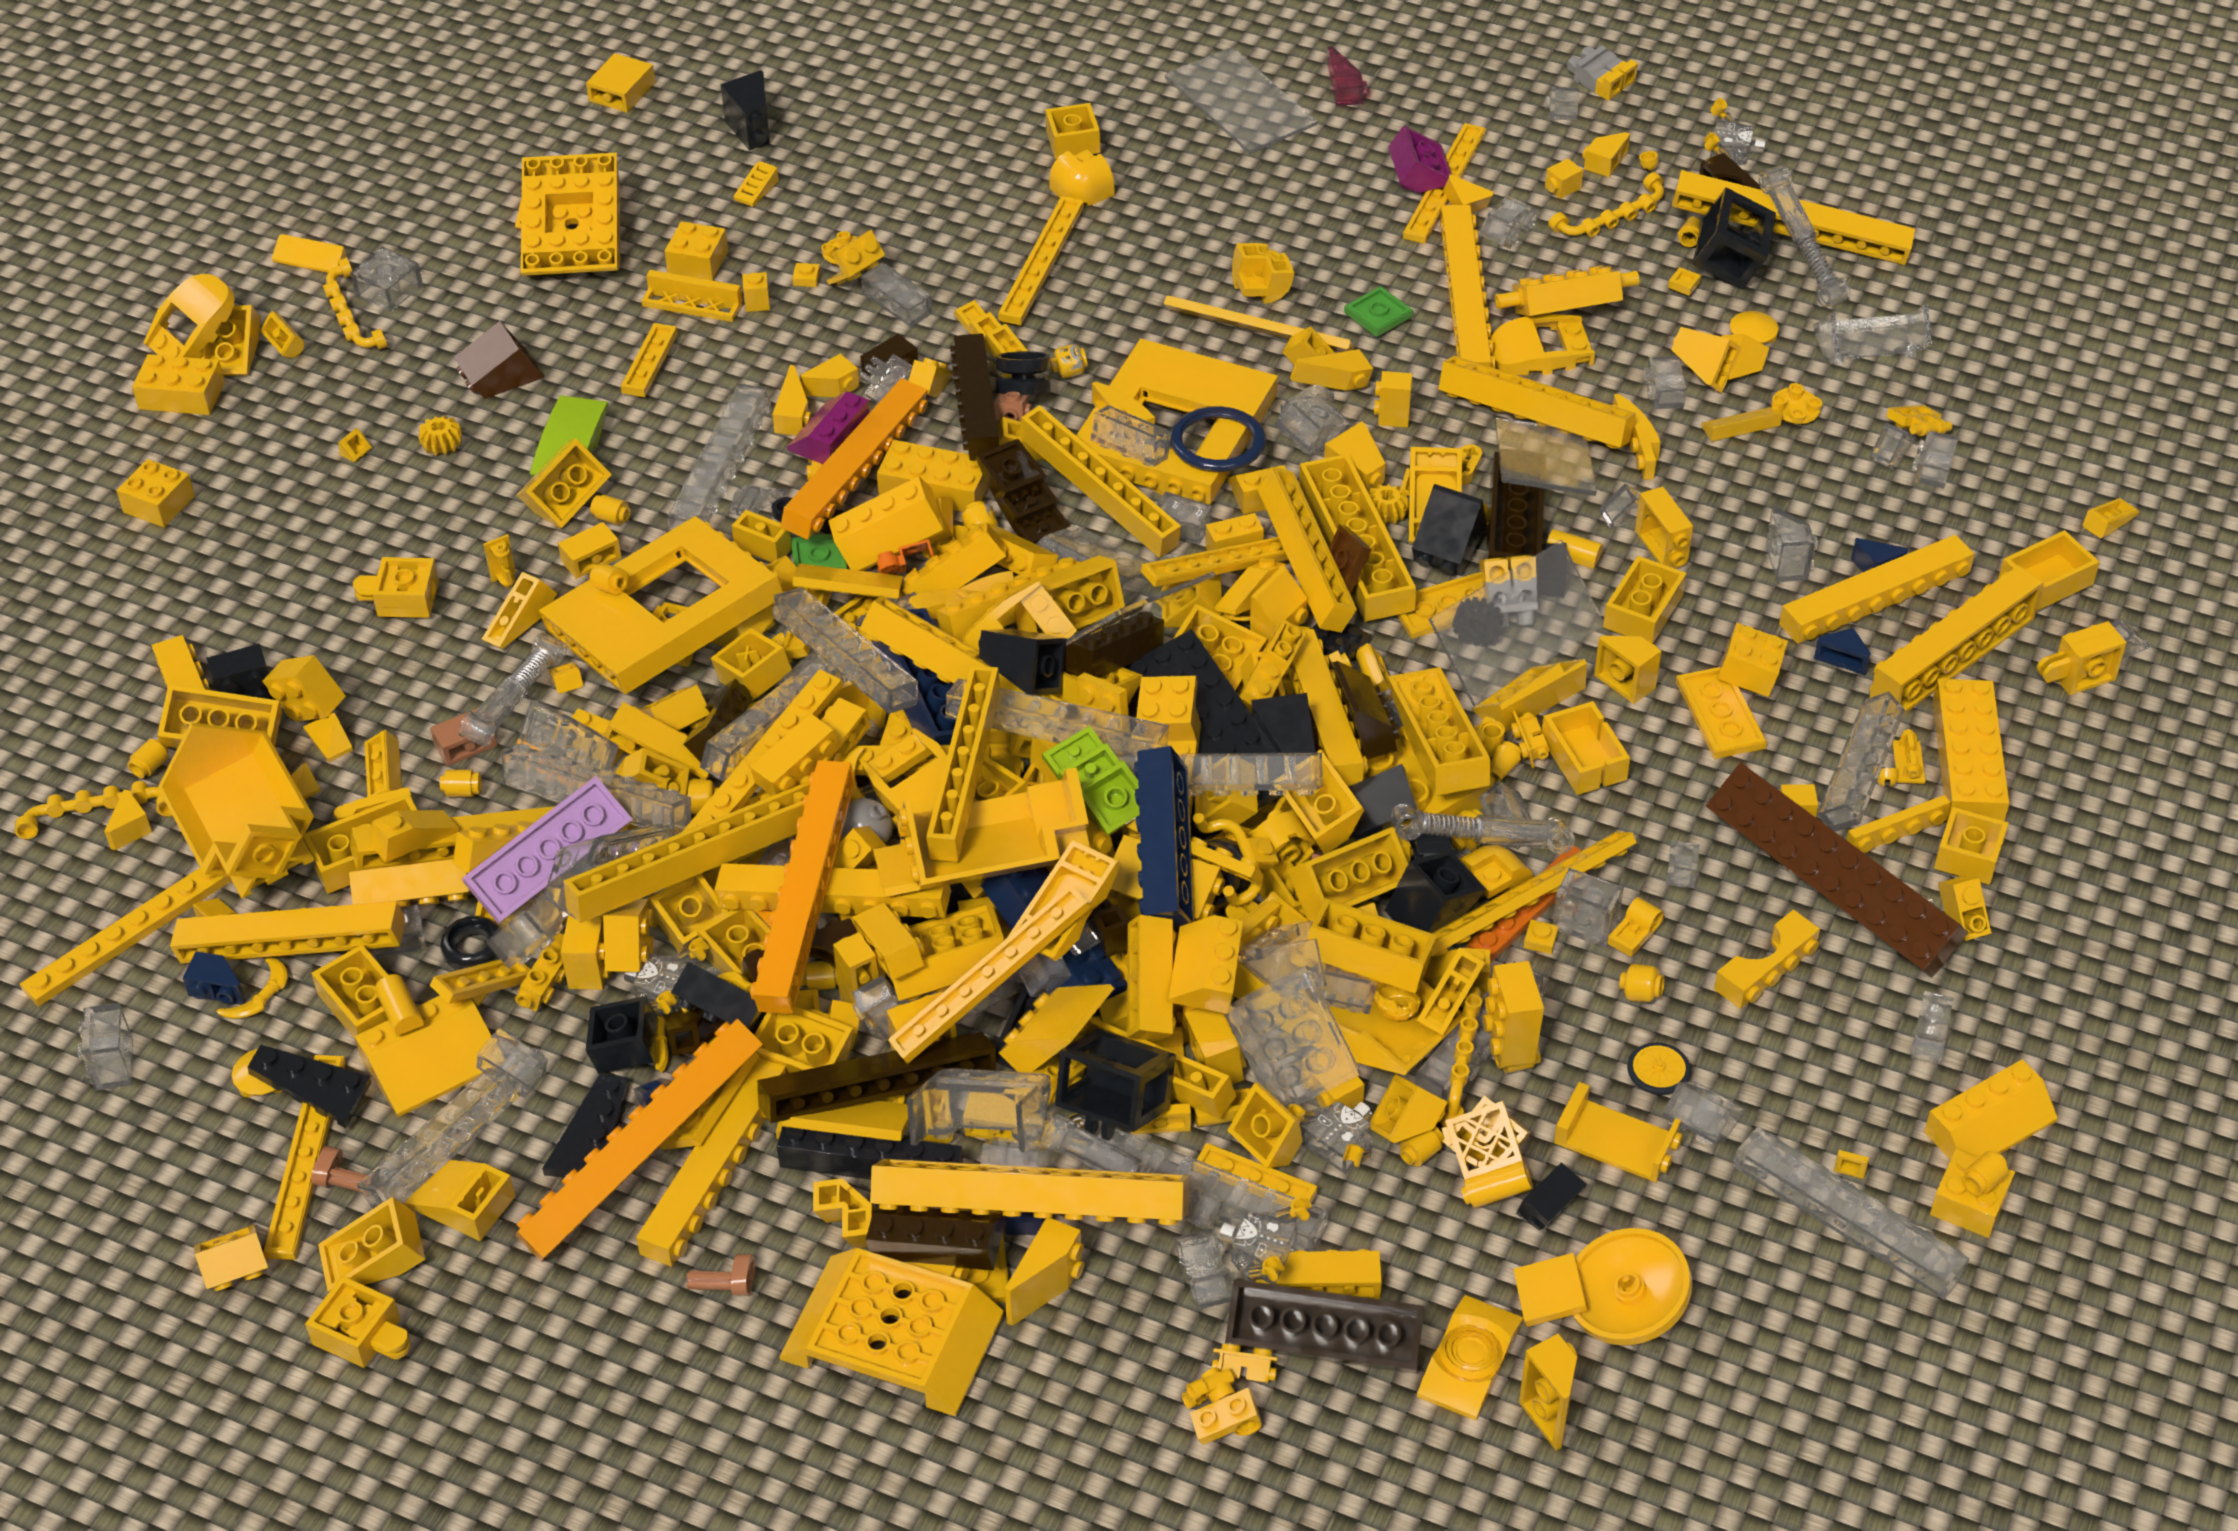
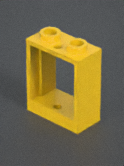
[1635,486,1693,568]

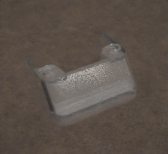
[1813,305,1932,365]
[543,824,673,919]
[1238,920,1332,997]
[907,1069,1051,1152]

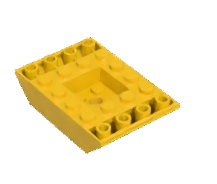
[521,152,621,276]

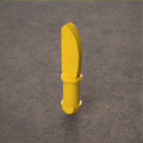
[655,1016,668,1073]

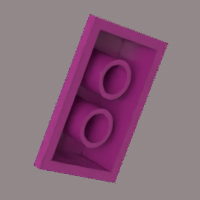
[1388,126,1452,193]
[787,391,869,464]

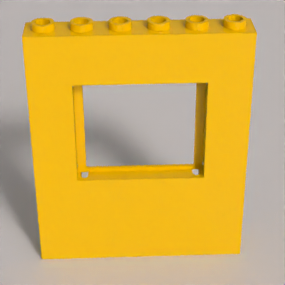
[1076,338,1278,505]
[538,516,784,695]

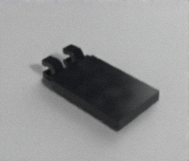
[1315,764,1420,847]

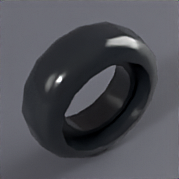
[440,916,505,970]

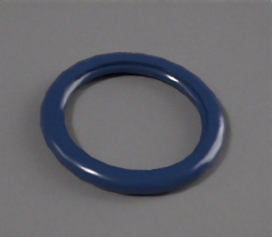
[1170,406,1266,472]

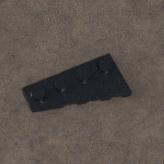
[247,1045,371,1129]
[542,1074,630,1178]

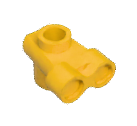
[1182,1367,1236,1409]

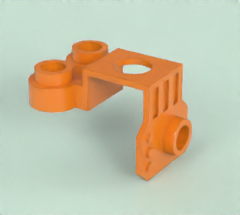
[877,539,934,575]

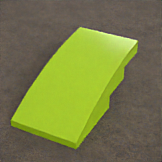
[530,395,609,478]
[1042,725,1140,836]

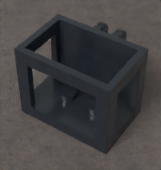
[1693,187,1776,289]
[1055,1028,1176,1141]

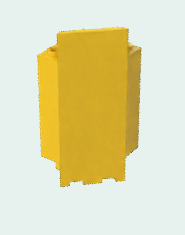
[158,722,315,899]
[873,767,1090,897]

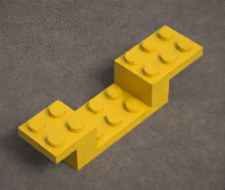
[1122,676,1201,840]

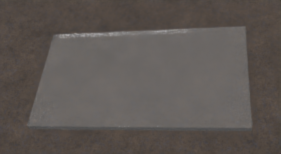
[1165,47,1318,154]
[1494,417,1597,496]
[1428,540,1604,706]
[1066,571,1215,647]

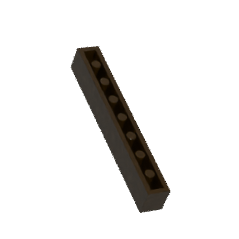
[950,333,999,460]
[757,1032,996,1123]

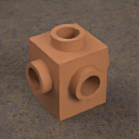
[994,392,1033,424]

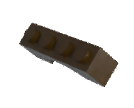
[1699,153,1766,228]
[683,679,753,764]
[1085,898,1129,958]
[740,918,857,983]
[663,1009,724,1056]

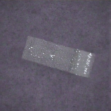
[1910,991,1954,1065]

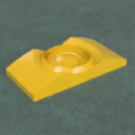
[1408,447,1462,544]
[1008,840,1120,961]
[1417,1295,1524,1421]

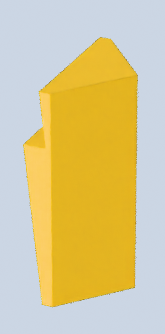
[1472,659,1587,732]

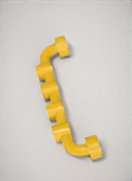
[1548,172,1664,238]
[322,257,388,350]
[14,781,173,839]
[1439,986,1485,1127]

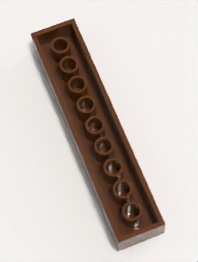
[1706,762,1968,978]

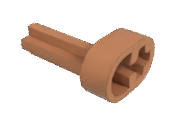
[311,1146,378,1195]
[686,1254,755,1296]

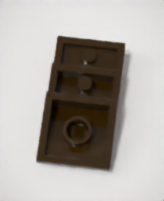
[976,439,1071,545]

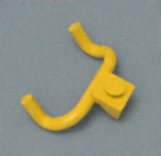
[1193,813,1279,906]

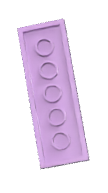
[462,776,632,924]

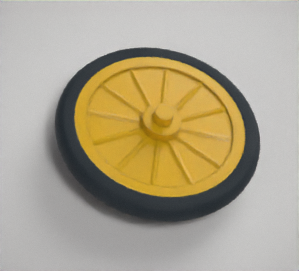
[1627,1042,1691,1095]

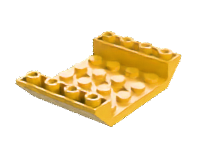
[779,1248,1004,1417]

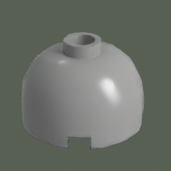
[841,798,893,845]

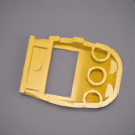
[143,274,234,358]
[1490,313,1595,375]
[962,579,1077,651]
[861,728,947,818]

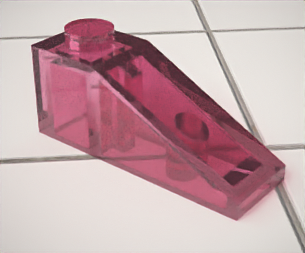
[1327,46,1367,106]

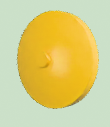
[1573,1228,1692,1345]

